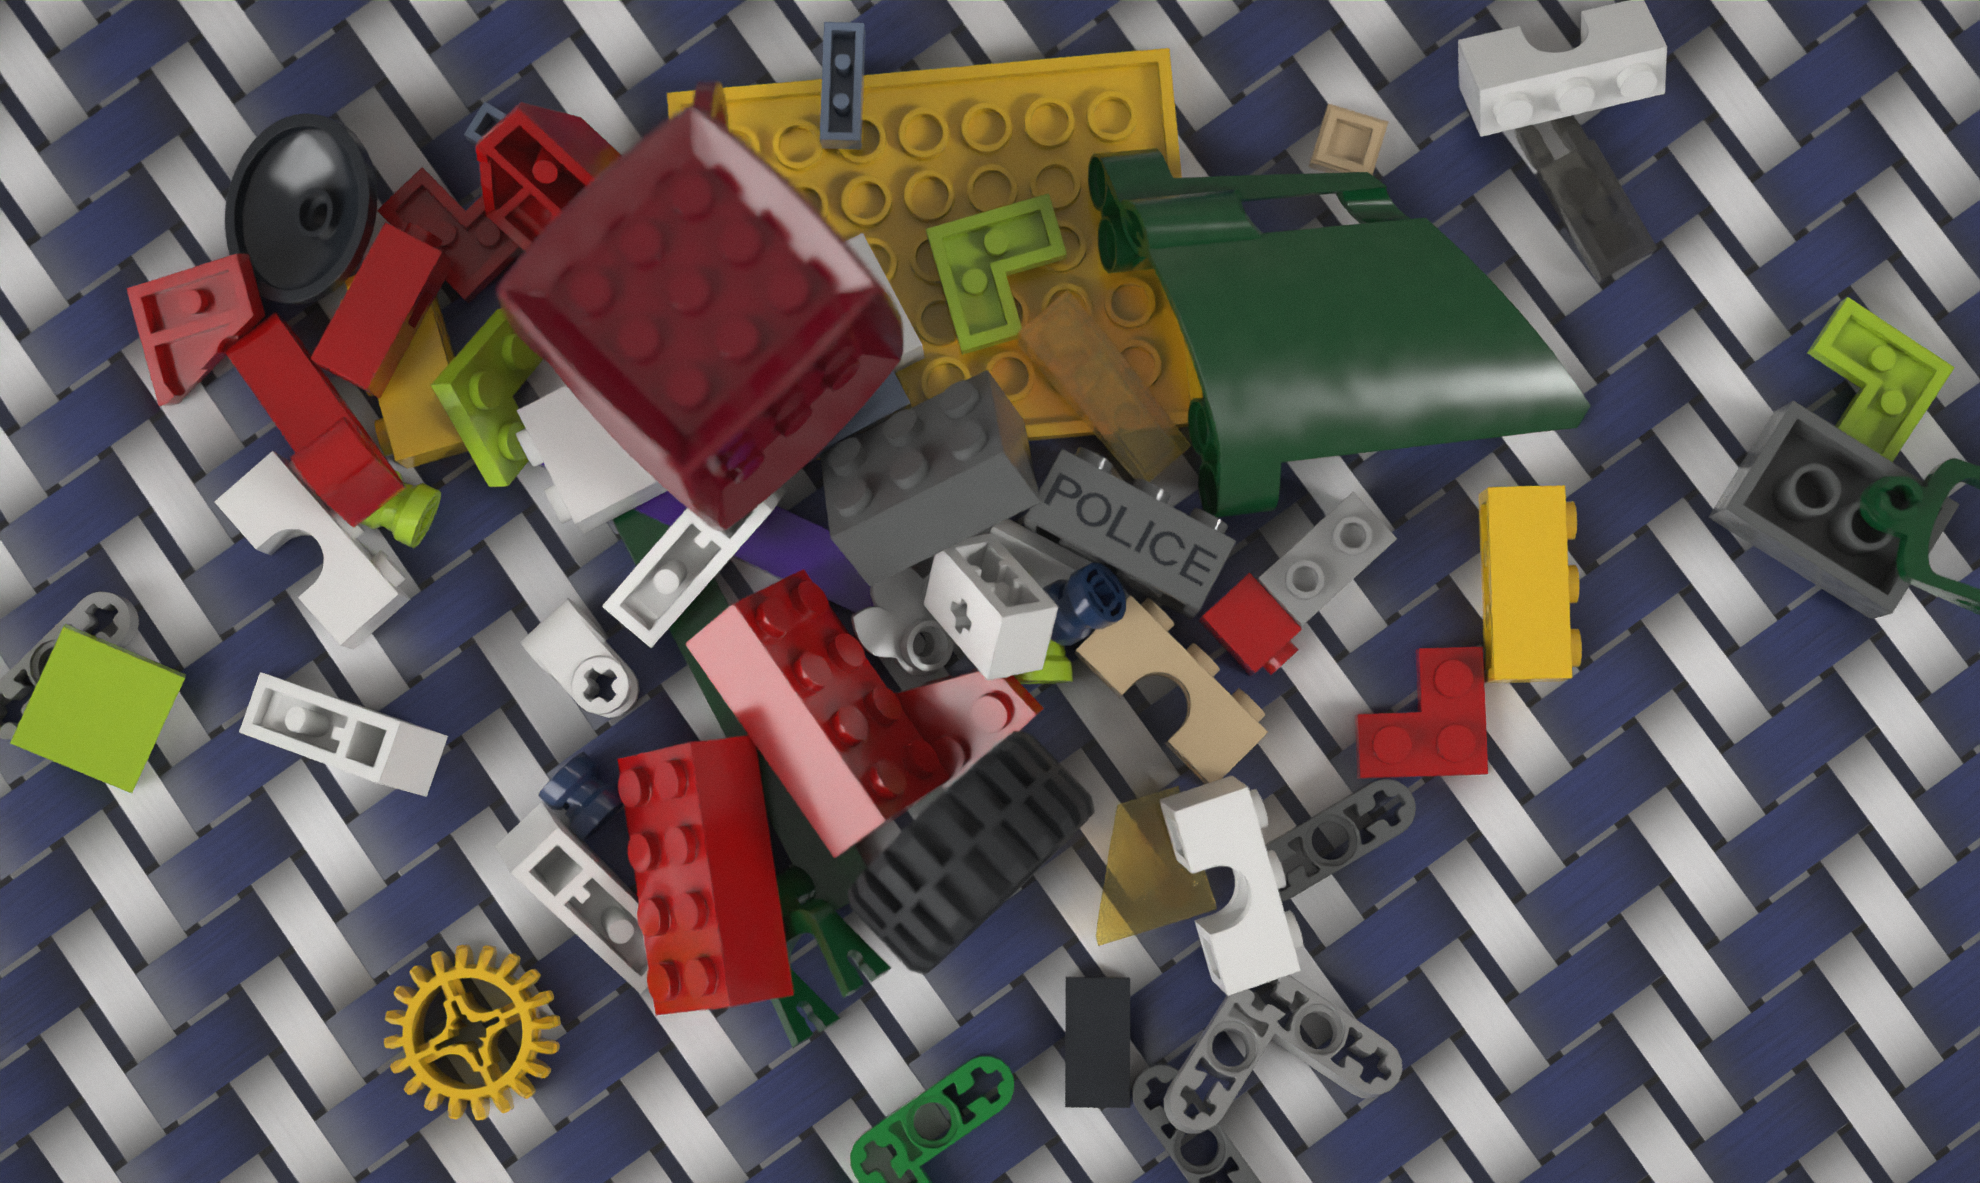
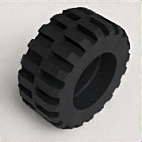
[848,730,1095,975]

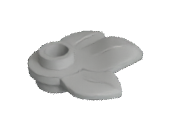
[851,567,953,676]

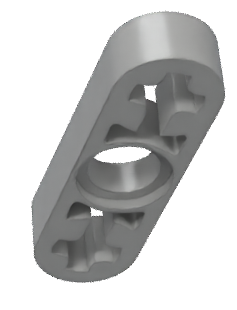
[0,592,139,740]

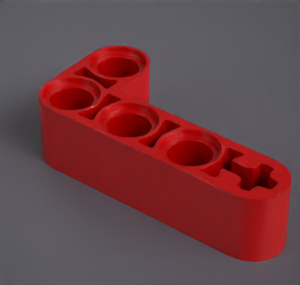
[225,312,406,528]

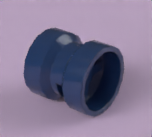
[1042,562,1126,646]
[538,751,624,842]

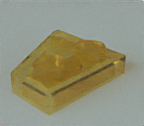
[1095,786,1217,946]

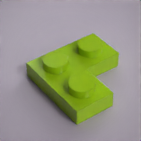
[926,193,1067,355]
[1807,297,1955,462]
[431,308,544,487]

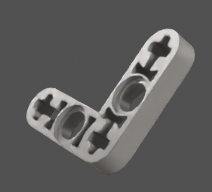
[1164,975,1402,1134]

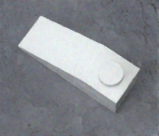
[602,487,786,648]
[239,672,448,797]
[495,801,649,994]

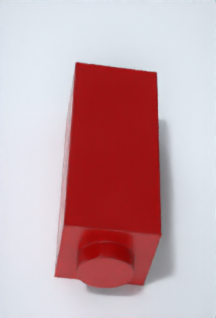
[310,222,453,398]

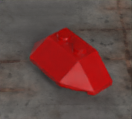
[475,102,622,252]

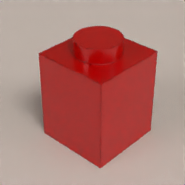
[1199,573,1302,676]

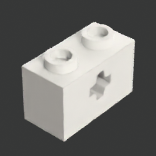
[924,533,1058,680]

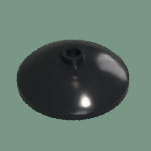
[225,113,378,305]

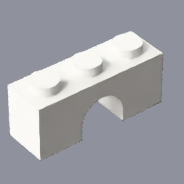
[1458,0,1667,137]
[215,451,410,649]
[1159,776,1303,996]

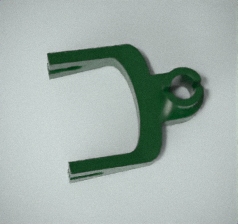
[1859,458,1980,615]
[771,866,891,1048]

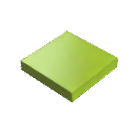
[10,624,186,794]

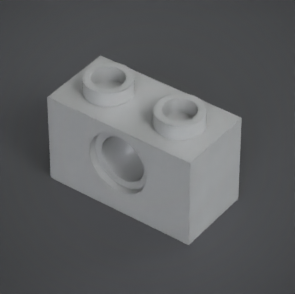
[1257,491,1397,627]

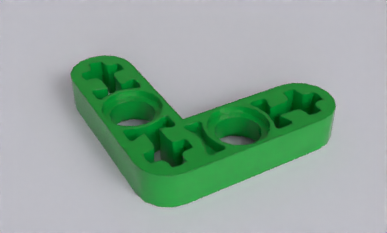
[850,1054,1014,1183]

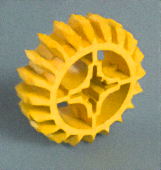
[384,944,561,1120]

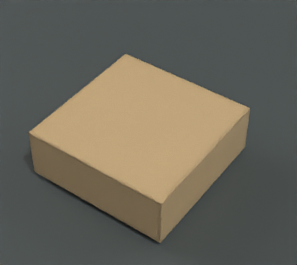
[1308,103,1388,175]

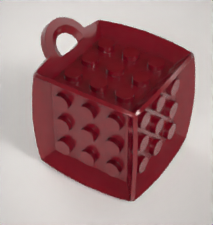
[498,81,904,531]

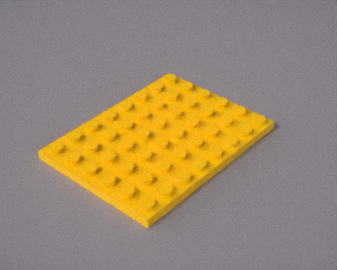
[667,48,1203,460]

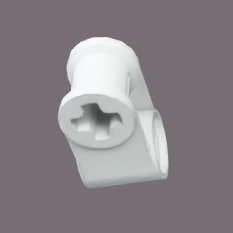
[520,598,640,718]

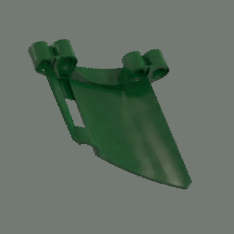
[1088,148,1590,518]

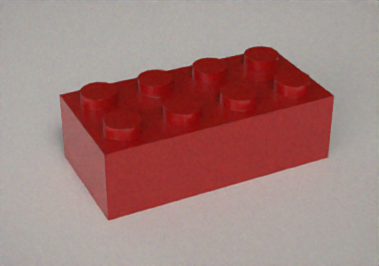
[685,569,951,858]
[617,735,794,1015]

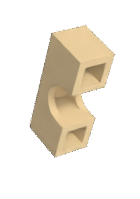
[1075,595,1268,784]

